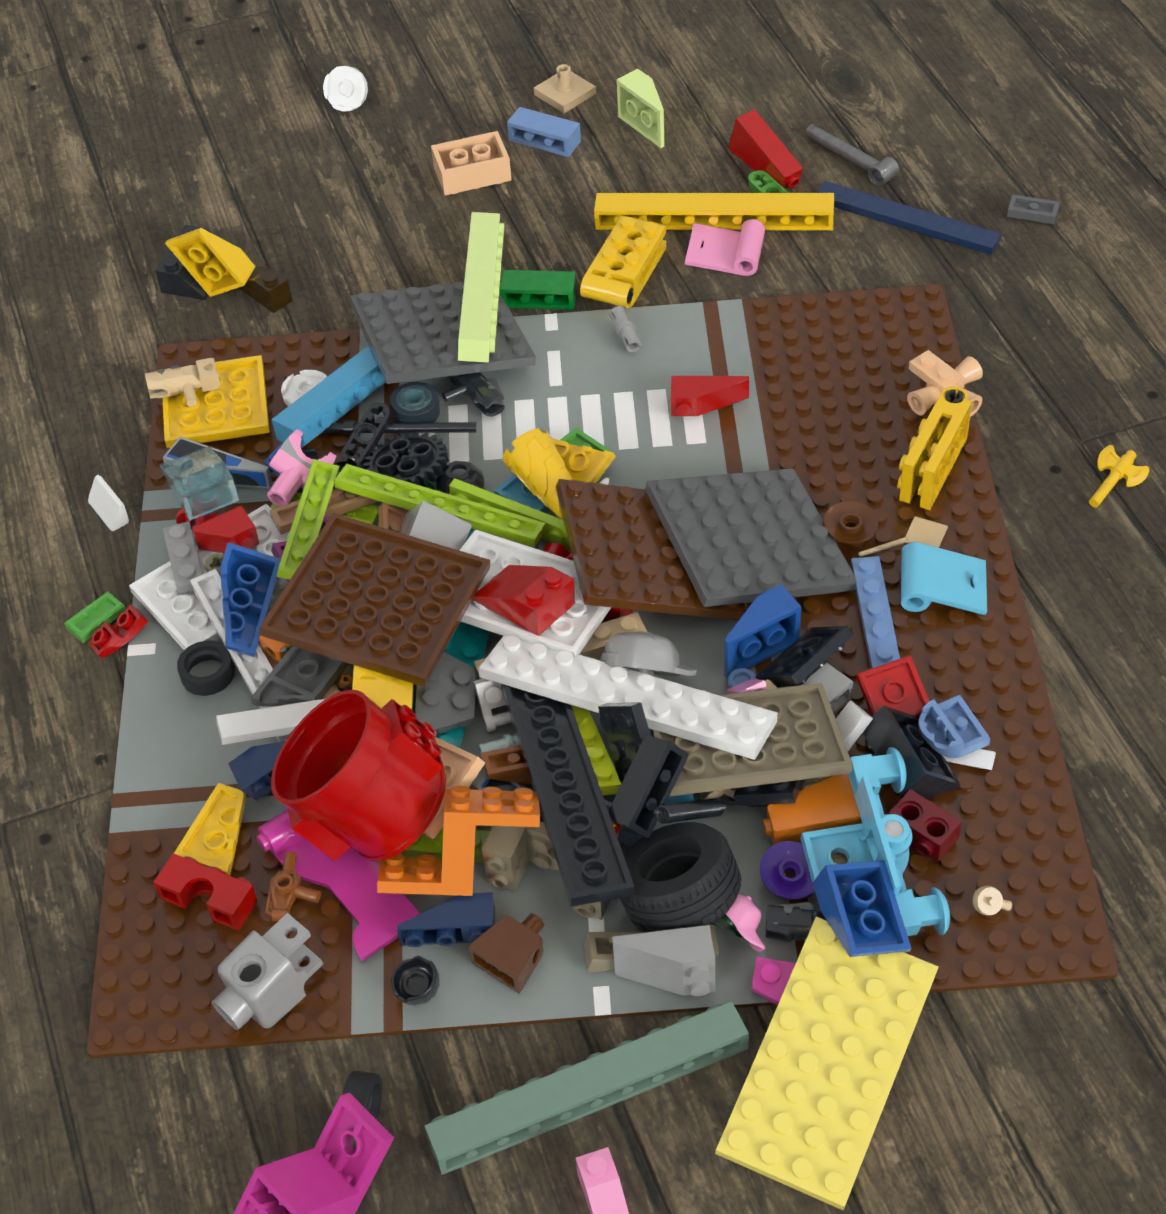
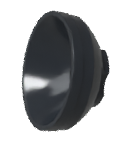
[436,461,485,494]

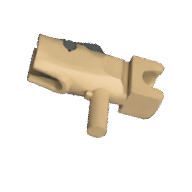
[144,358,220,407]

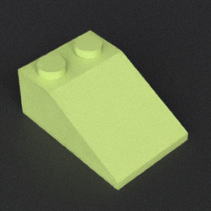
[617,69,664,148]

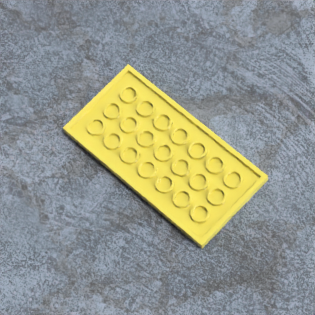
[715,917,938,1210]

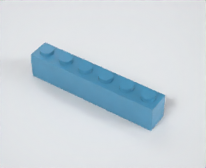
[272,345,386,448]

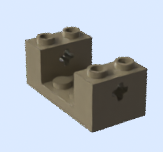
[482,821,611,920]

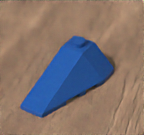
[220,542,281,657]

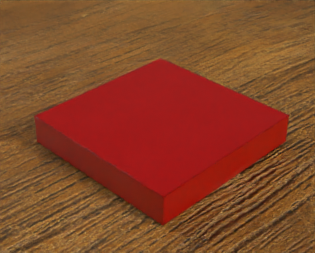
[855,655,930,716]

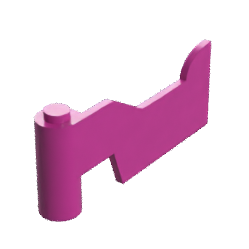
[256,809,420,962]

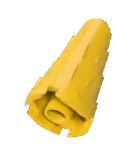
[502,428,573,520]

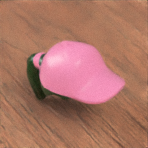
[712,894,765,952]

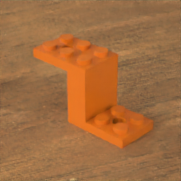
[377,786,540,896]

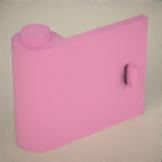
[685,219,765,276]

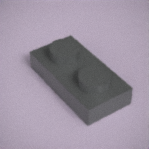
[1007,194,1060,224]

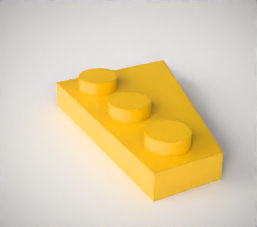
[552,438,616,483]
[174,783,247,876]

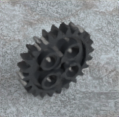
[363,431,449,487]

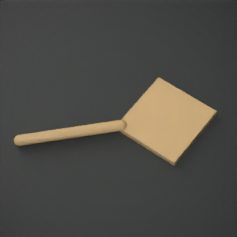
[858,517,948,557]

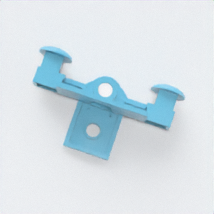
[801,747,950,936]

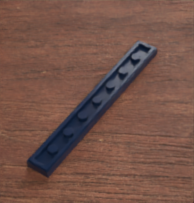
[816,181,1001,255]

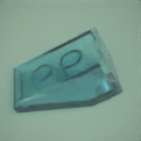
[160,446,239,521]

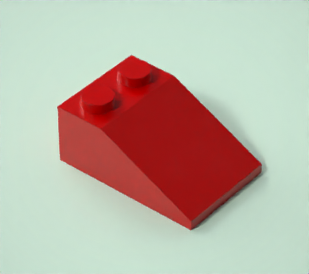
[472,565,575,636]

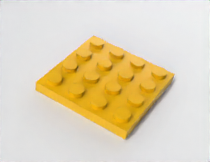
[163,355,270,448]

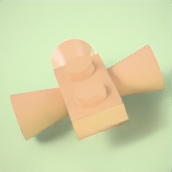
[907,350,983,417]

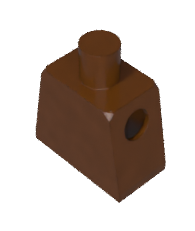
[469,913,544,994]

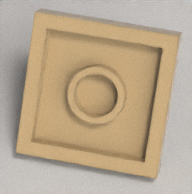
[534,64,596,113]

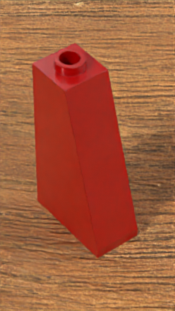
[728,109,803,189]

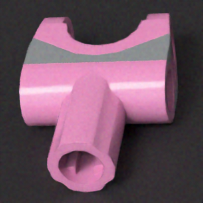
[267,429,336,507]

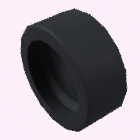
[177,640,234,696]
[342,1070,382,1136]

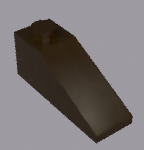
[239,267,292,313]

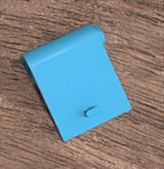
[901,542,987,615]

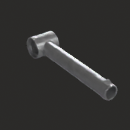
[805,124,899,187]

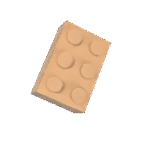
[431,131,512,195]

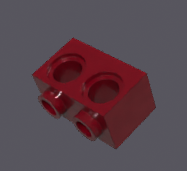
[889,789,962,863]

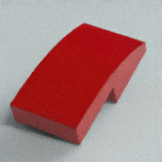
[88,604,149,658]

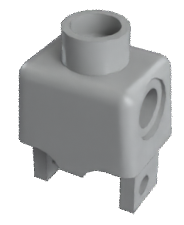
[211,913,323,1030]

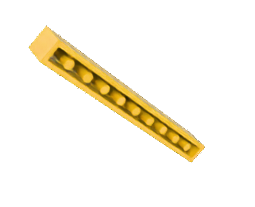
[594,193,834,230]

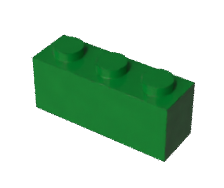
[500,270,577,310]

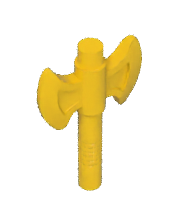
[1089,445,1149,508]

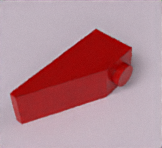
[671,376,749,416]

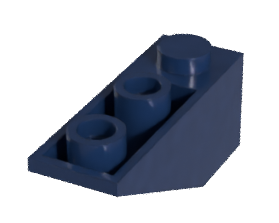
[228,741,285,800]
[397,892,495,947]

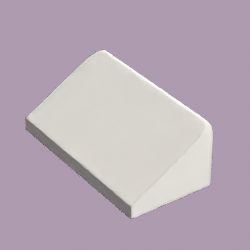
[88,475,129,531]
[836,700,873,751]

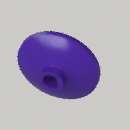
[760,841,815,900]

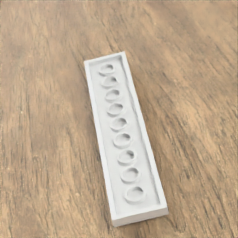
[479,635,778,760]

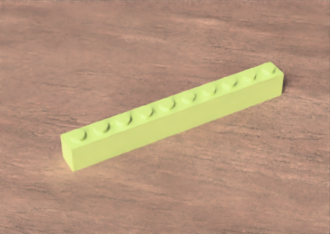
[458,212,504,362]

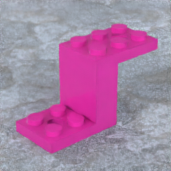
[234,1093,394,1214]

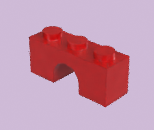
[153,853,258,931]

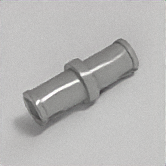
[609,306,642,352]

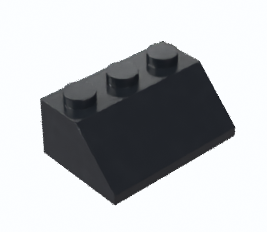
[155,225,213,300]
[863,705,961,799]

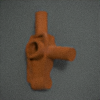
[265,852,321,921]

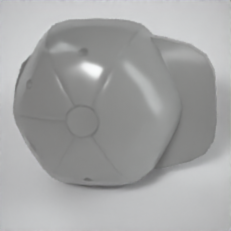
[599,631,697,676]

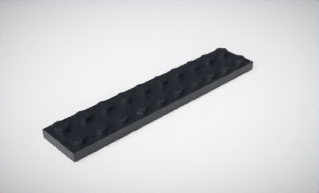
[501,684,635,907]

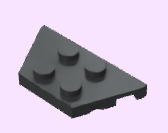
[251,646,349,706]
[414,652,476,734]

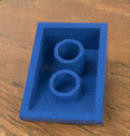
[724,584,801,679]
[813,860,912,957]

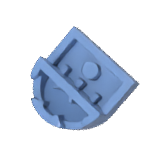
[918,695,990,758]

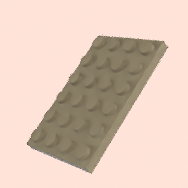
[651,683,852,796]

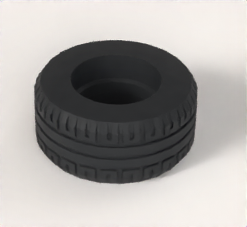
[620,822,742,933]

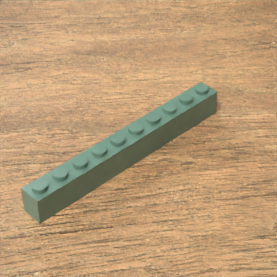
[424,1001,749,1175]

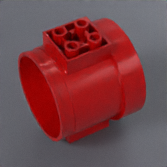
[271,690,446,862]

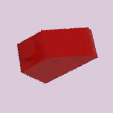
[192,506,260,554]

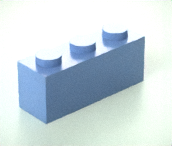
[507,107,581,157]

